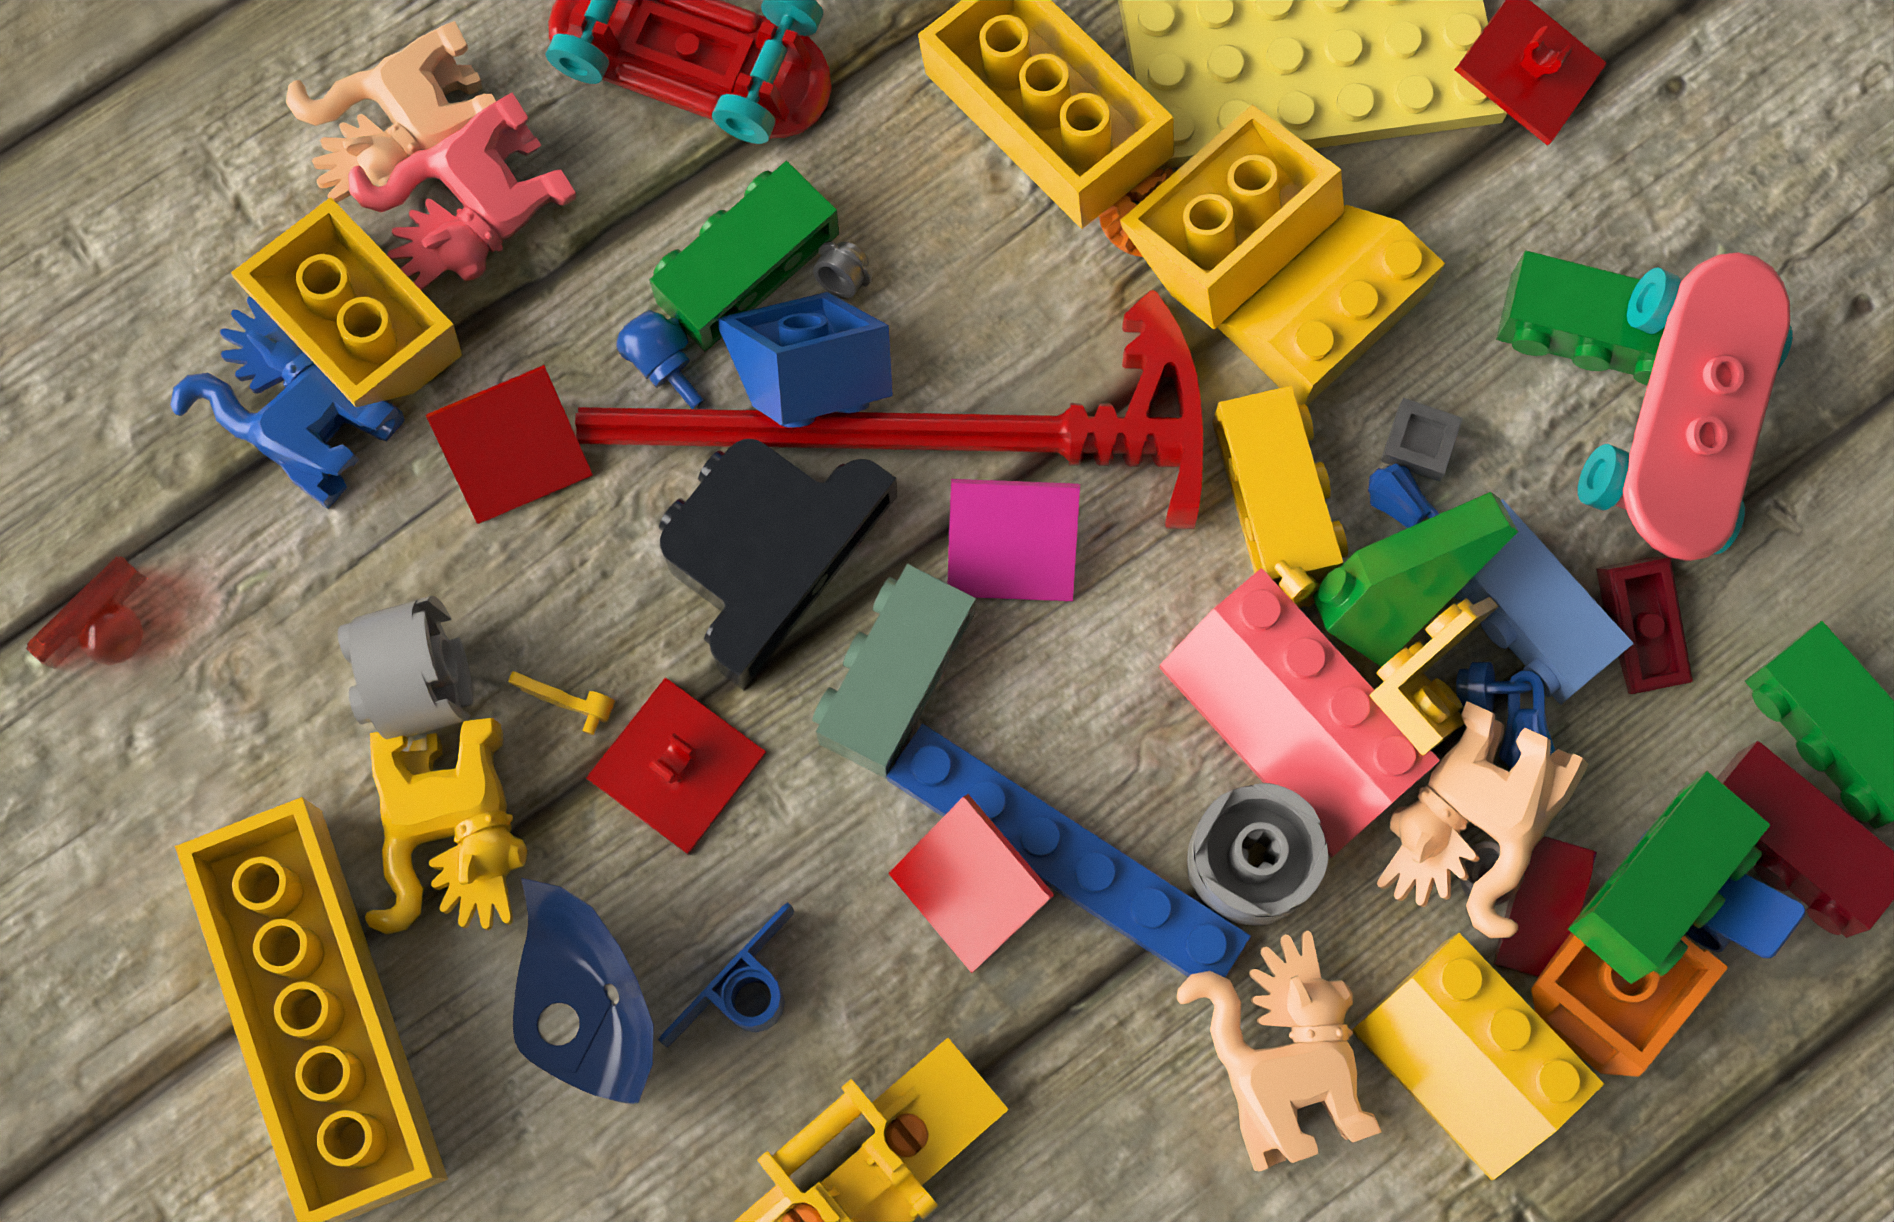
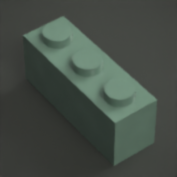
[812,564,976,779]

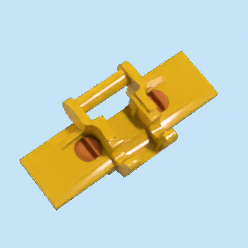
[734,1037,1009,1222]

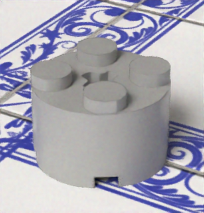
[338,596,473,739]
[1187,783,1328,926]

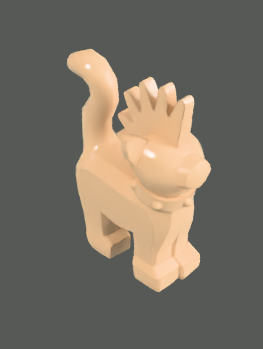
[286,21,496,203]
[1377,701,1589,939]
[1177,930,1382,1172]

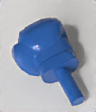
[616,310,704,409]

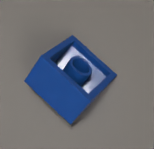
[718,292,893,428]

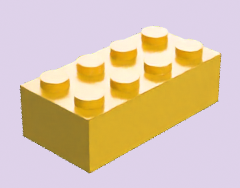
[918,0,1174,229]

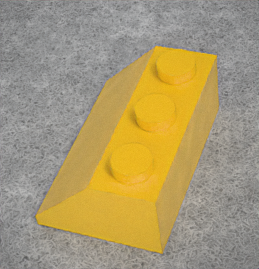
[1120,104,1344,329]
[231,197,462,407]
[1217,204,1445,406]
[1352,933,1604,1180]

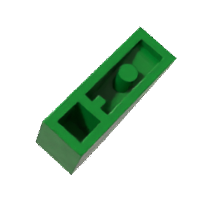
[1313,492,1519,667]

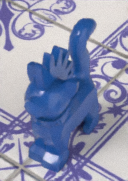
[170,296,405,509]

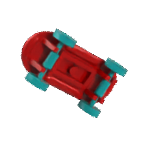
[545,0,831,144]

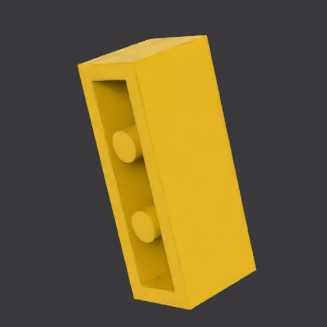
[1212,385,1348,587]

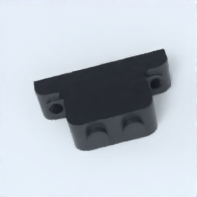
[659,439,898,690]

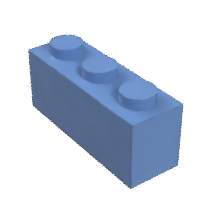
[1454,499,1634,705]

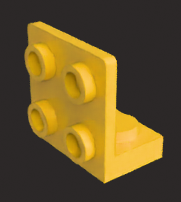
[1369,597,1499,755]

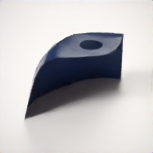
[513,878,654,1104]

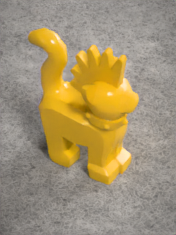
[365,718,528,935]

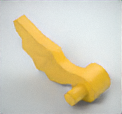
[1274,560,1322,609]
[508,671,615,735]

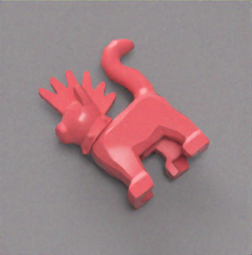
[348,92,576,291]

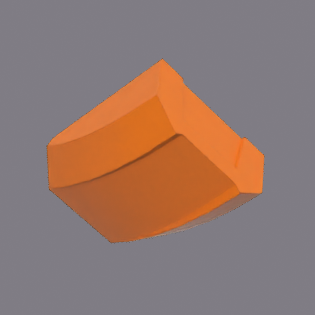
[1531,932,1728,1077]

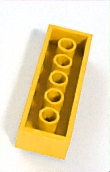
[175,797,448,1222]

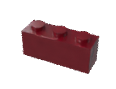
[1716,741,1894,938]

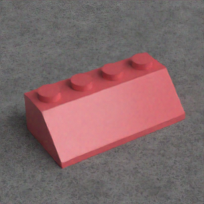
[1159,568,1440,858]

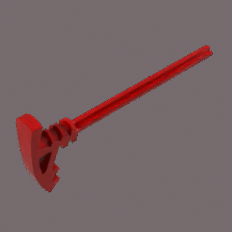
[575,290,1203,529]

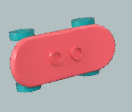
[1578,252,1793,561]

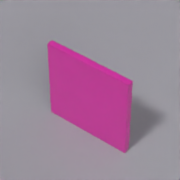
[947,479,1080,601]

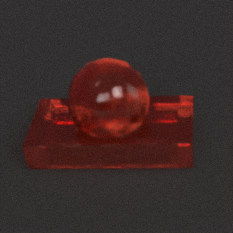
[26,556,148,669]

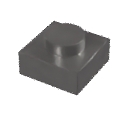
[1381,398,1463,482]

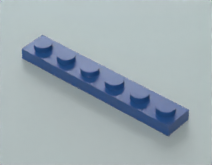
[887,723,1251,977]

